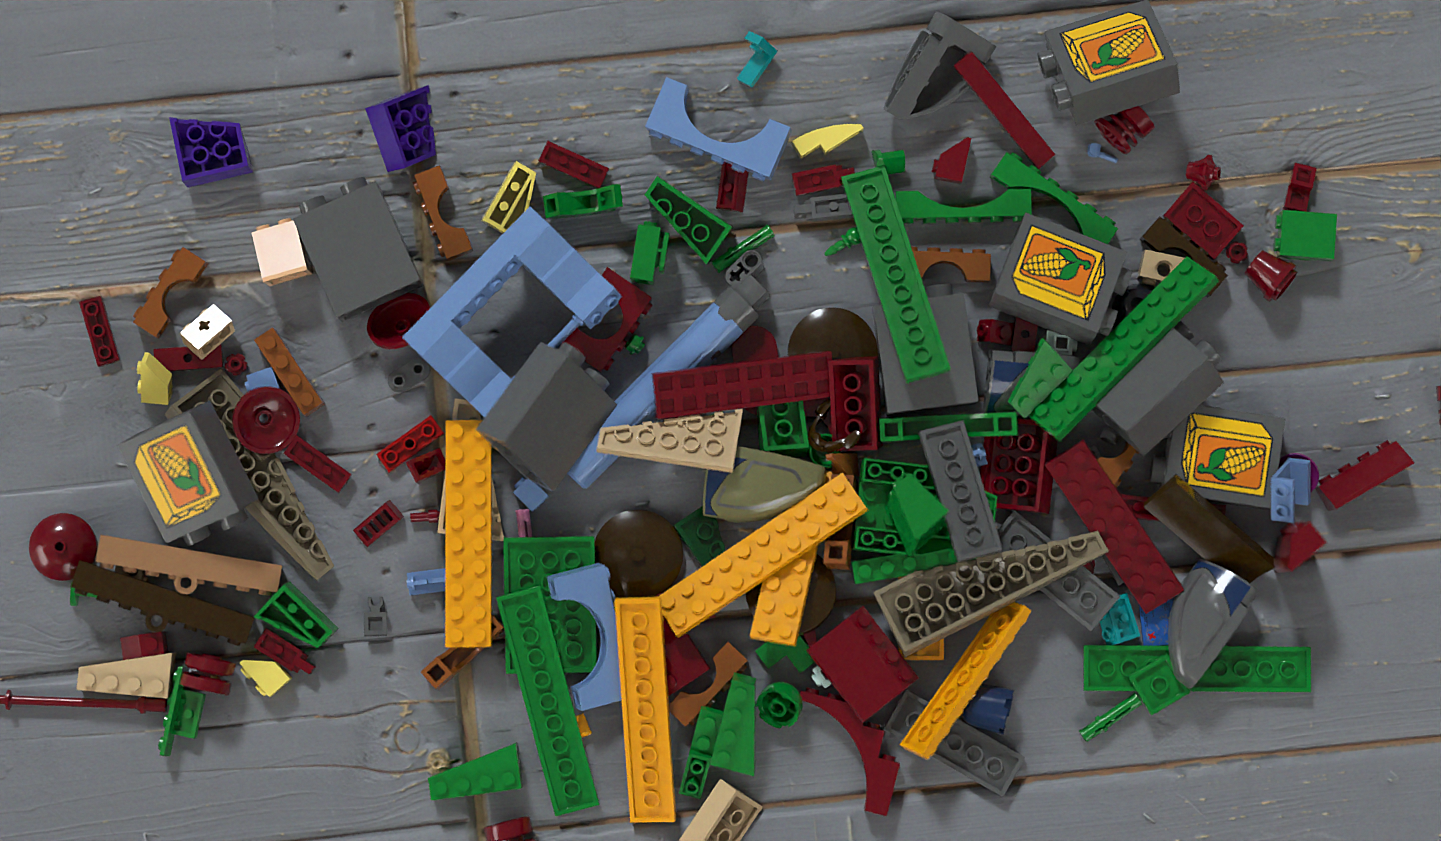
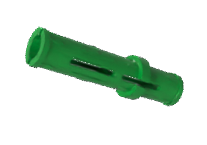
[711,224,775,273]
[1079,692,1143,743]

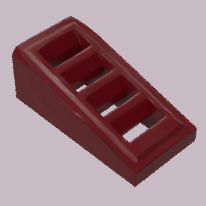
[353,500,404,547]

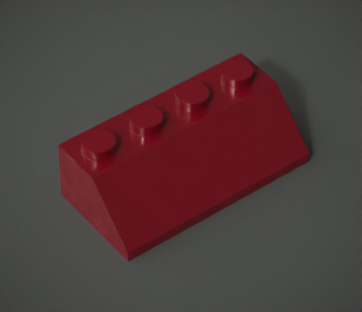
[828,356,882,451]
[1315,440,1414,511]
[1274,521,1327,573]
[655,593,710,696]

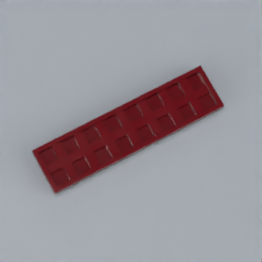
[651,351,832,419]
[1045,439,1184,614]

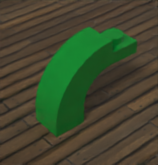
[543,184,623,218]

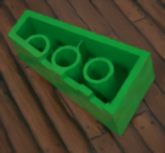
[645,176,733,265]
[710,672,756,776]
[428,742,523,801]

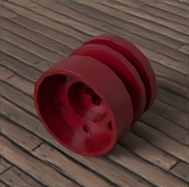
[1094,106,1155,155]
[484,816,536,841]

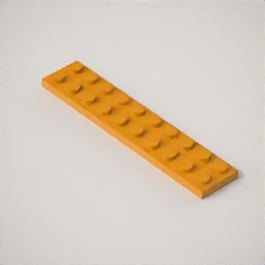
[445,420,492,648]
[658,473,868,638]
[615,597,676,823]

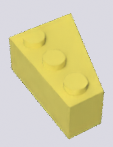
[481,161,536,233]

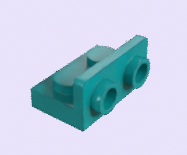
[1100,593,1141,645]

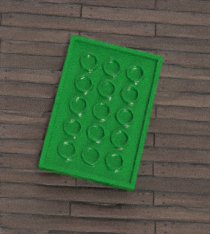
[503,536,597,674]

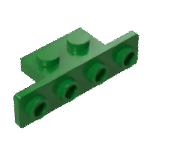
[158,666,206,756]

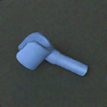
[1087,143,1118,163]

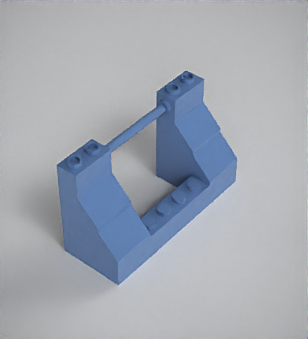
[402,207,622,417]

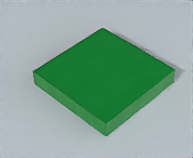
[1128,653,1191,716]

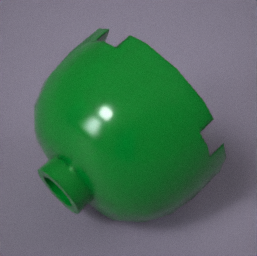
[756,682,803,728]

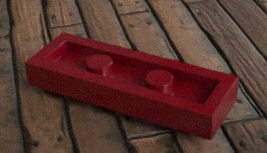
[538,141,609,188]
[283,435,352,493]

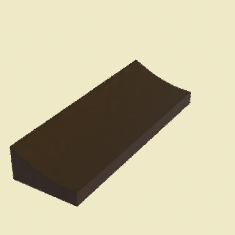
[1144,474,1275,583]

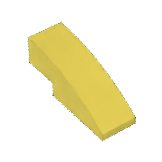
[792,124,864,159]

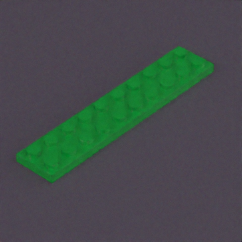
[841,165,951,384]
[1029,256,1219,442]
[496,585,600,817]
[1083,645,1311,692]

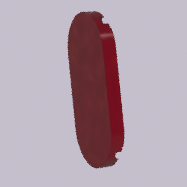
[732,326,778,415]

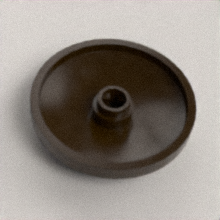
[788,308,878,398]
[595,510,683,598]
[746,554,836,636]

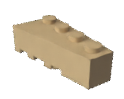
[77,653,176,698]

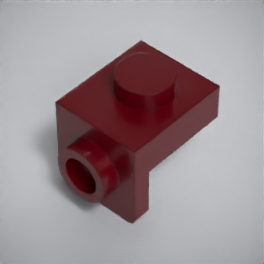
[977,319,1014,345]

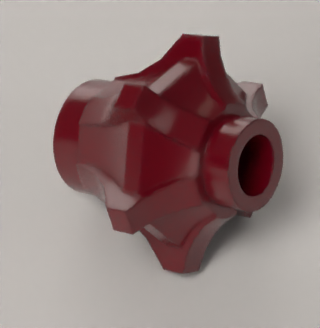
[1186,155,1221,190]

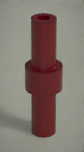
[410,509,440,523]

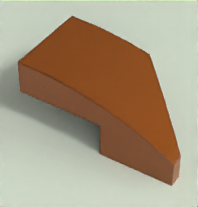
[826,453,859,476]

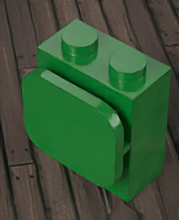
[1273,210,1337,261]
[630,221,670,285]

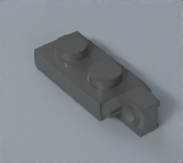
[793,194,853,222]

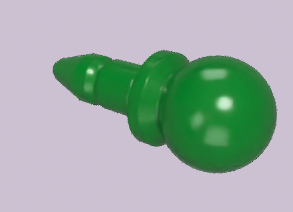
[824,227,861,256]

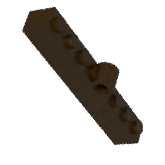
[71,560,254,646]

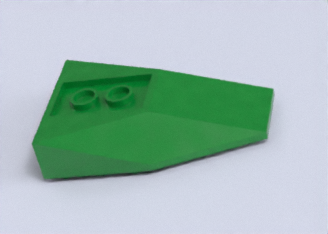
[852,458,997,557]

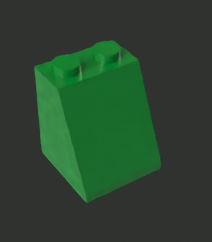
[887,473,949,557]

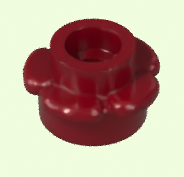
[1226,241,1248,264]
[225,353,247,376]

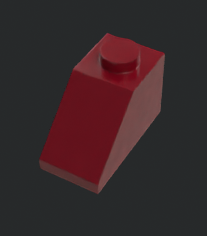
[931,137,972,185]
[120,631,168,660]

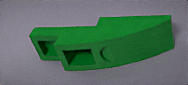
[679,706,724,799]

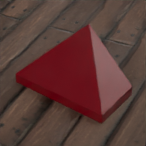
[406,448,446,484]

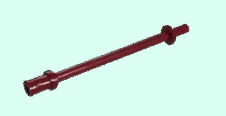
[0,690,167,714]

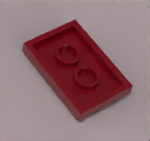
[1163,182,1244,260]

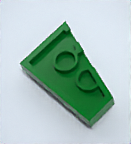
[1008,338,1073,419]

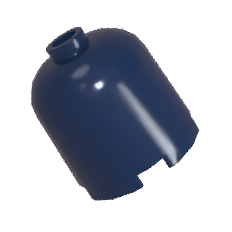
[962,683,1014,734]

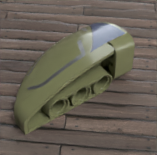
[703,446,827,523]

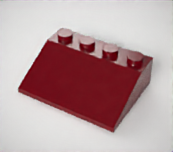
[980,419,1058,514]
[806,606,919,723]

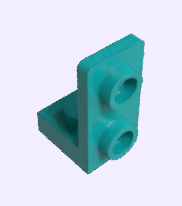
[737,31,778,87]

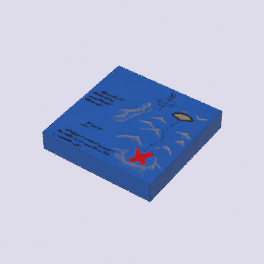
[1138,598,1174,646]

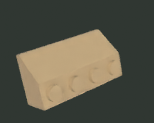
[679,779,763,841]

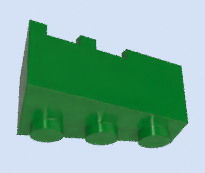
[254,582,339,648]

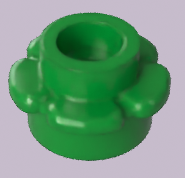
[625,334,645,355]

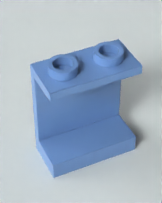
[1271,458,1311,523]

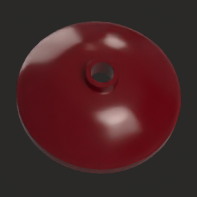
[367,293,431,349]
[232,386,300,454]
[29,513,97,581]

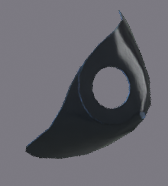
[1112,284,1156,330]

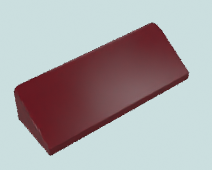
[716,162,749,212]

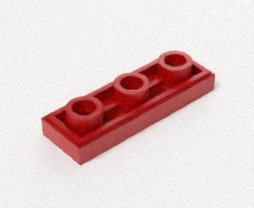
[376,415,445,473]

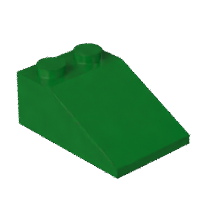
[757,401,809,458]

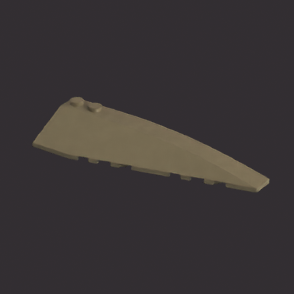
[164,368,334,580]
[873,531,1108,657]

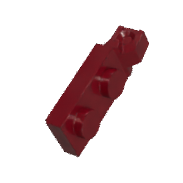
[792,164,855,196]
[254,628,316,674]

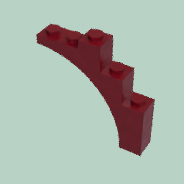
[800,687,900,816]

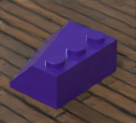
[365,85,436,172]
[169,117,253,188]

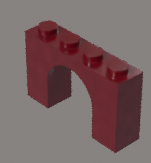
[560,267,653,373]

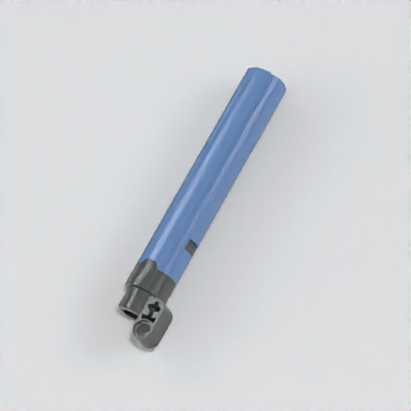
[567,250,770,489]

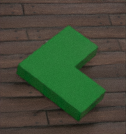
[755,636,815,673]

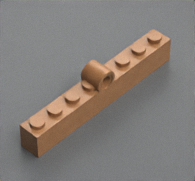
[96,535,282,596]

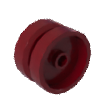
[180,653,236,695]

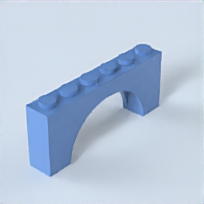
[645,77,792,182]
[547,563,622,711]

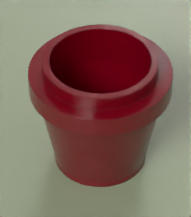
[1245,250,1298,302]

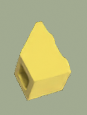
[137,352,172,405]
[240,660,292,697]

